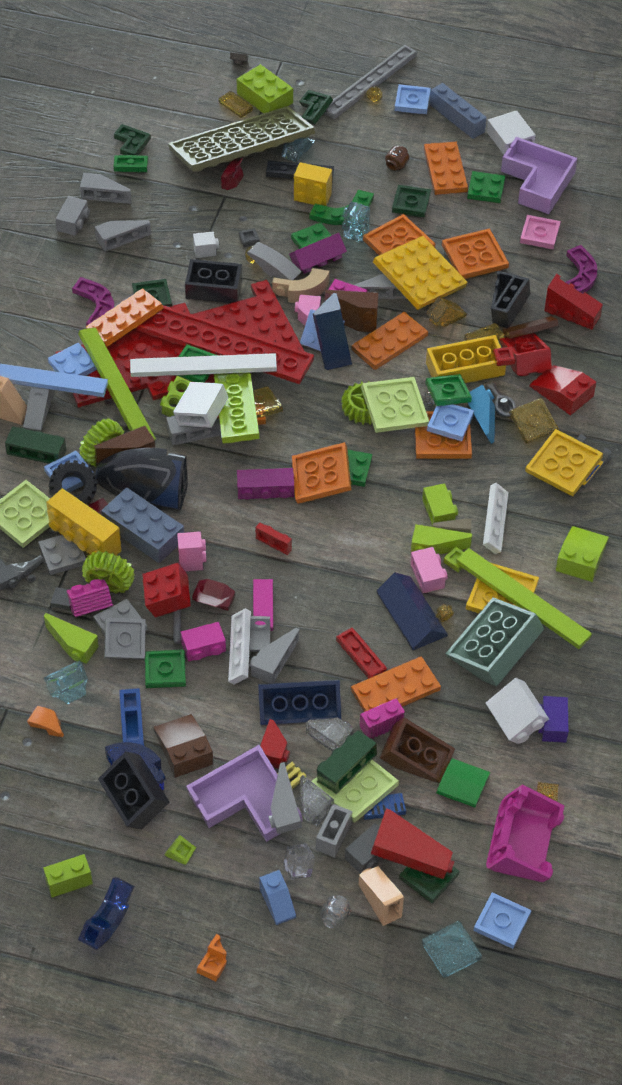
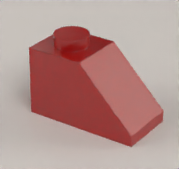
[260,719,290,769]

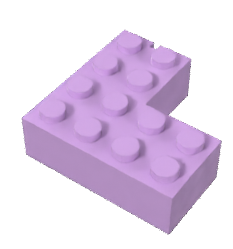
[501,137,577,214]
[186,745,302,842]

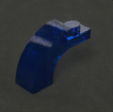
[105,742,166,790]
[78,877,135,950]

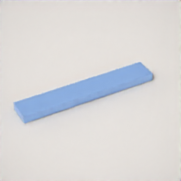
[0,364,108,397]

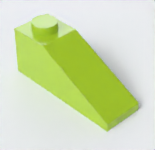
[411,524,472,555]
[44,613,99,664]

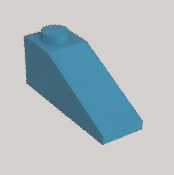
[468,384,495,444]

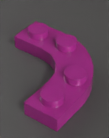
[565,245,597,294]
[72,277,115,326]

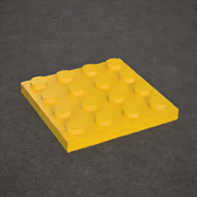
[373,236,468,310]

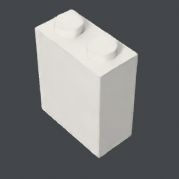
[487,110,535,155]
[174,382,228,428]
[486,678,549,744]

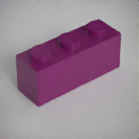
[289,233,347,274]
[237,468,294,500]

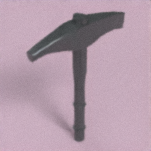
[0,555,44,590]

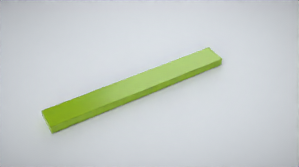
[78,327,156,440]
[456,548,592,649]

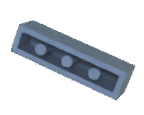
[429,83,487,139]

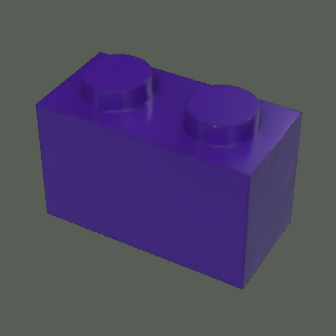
[538,696,569,743]

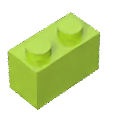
[422,483,458,527]
[43,854,93,897]

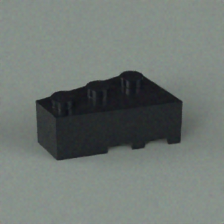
[491,271,531,328]

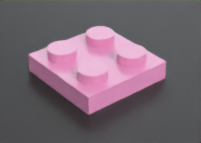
[520,215,561,249]

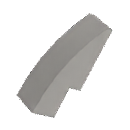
[247,242,302,280]

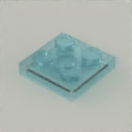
[422,921,482,978]

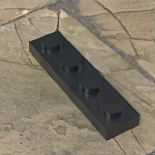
[266,160,334,182]

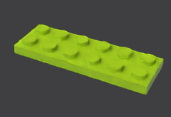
[214,372,260,444]

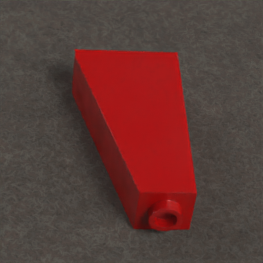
[371,808,454,879]

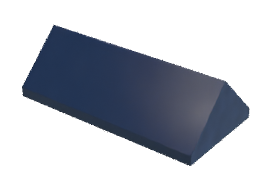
[313,293,352,370]
[376,572,448,650]
[258,680,341,725]

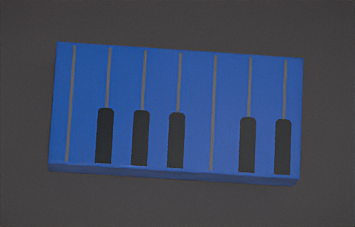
[364,793,406,820]

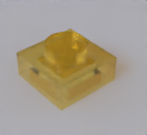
[537,782,559,801]

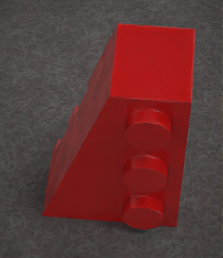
[544,273,603,330]

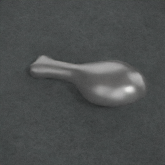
[485,381,517,418]

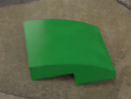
[436,758,491,808]

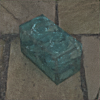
[342,201,370,243]

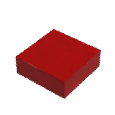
[493,347,515,366]

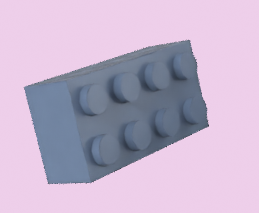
[101,488,184,563]

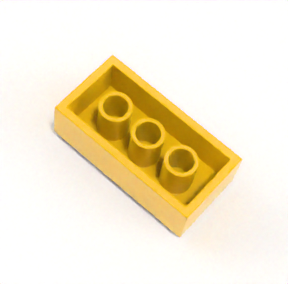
[426,335,506,383]
[46,488,121,556]

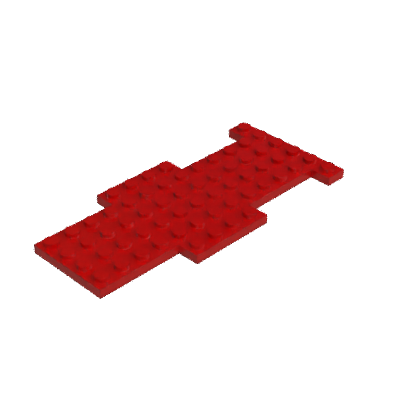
[56,280,305,408]

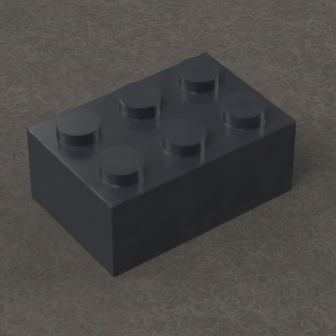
[185,259,242,303]
[98,751,170,829]

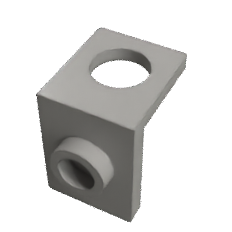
[250,616,270,652]

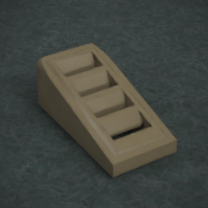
[433,518,472,533]

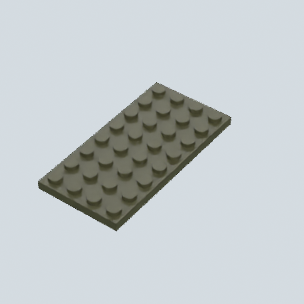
[168,106,315,172]

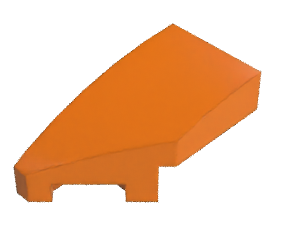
[27,706,64,738]
[197,934,227,982]

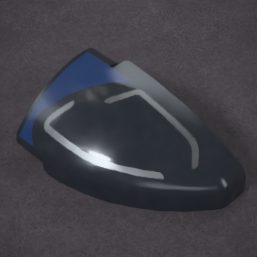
[95,448,188,511]

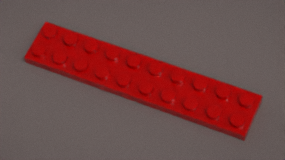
[136,305,314,385]

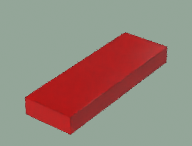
[336,627,387,679]

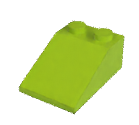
[556,526,609,582]

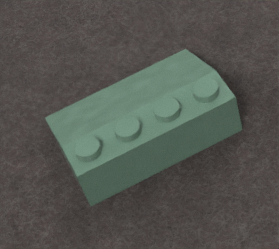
[445,597,544,687]

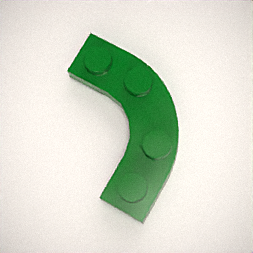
[309,190,374,225]

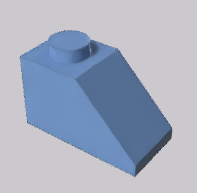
[259,870,296,925]

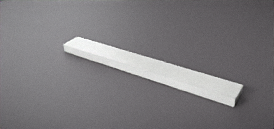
[130,353,277,377]

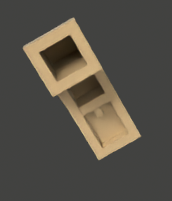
[272,268,329,303]

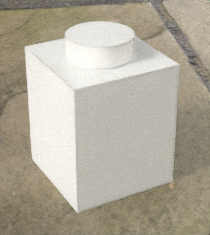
[193,232,219,258]

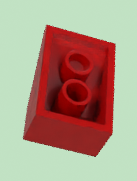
[500,333,552,376]
[529,365,596,416]

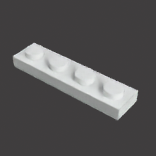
[483,483,508,554]
[228,608,251,685]

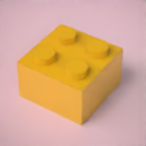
[294,162,332,206]

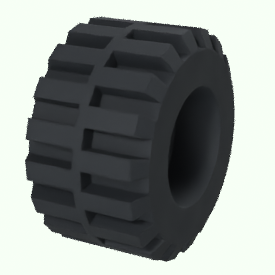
[49,460,97,505]

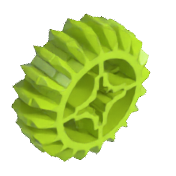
[341,381,372,425]
[79,418,124,467]
[82,551,135,594]

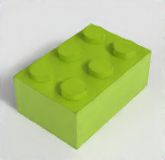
[237,64,293,113]

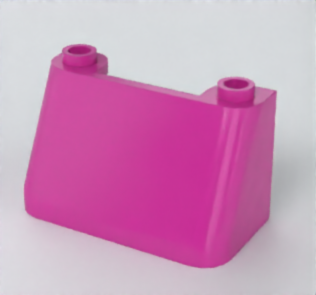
[486,784,564,882]

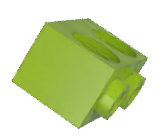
[160,376,191,417]

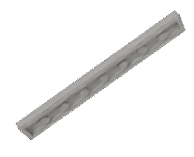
[324,45,417,120]

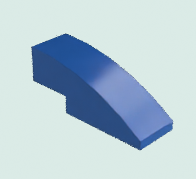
[119,688,144,749]

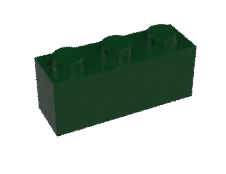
[5,426,67,464]
[317,730,377,794]

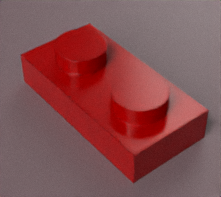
[255,522,292,555]

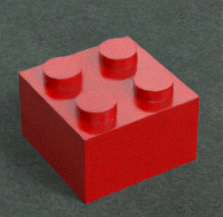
[143,563,191,617]

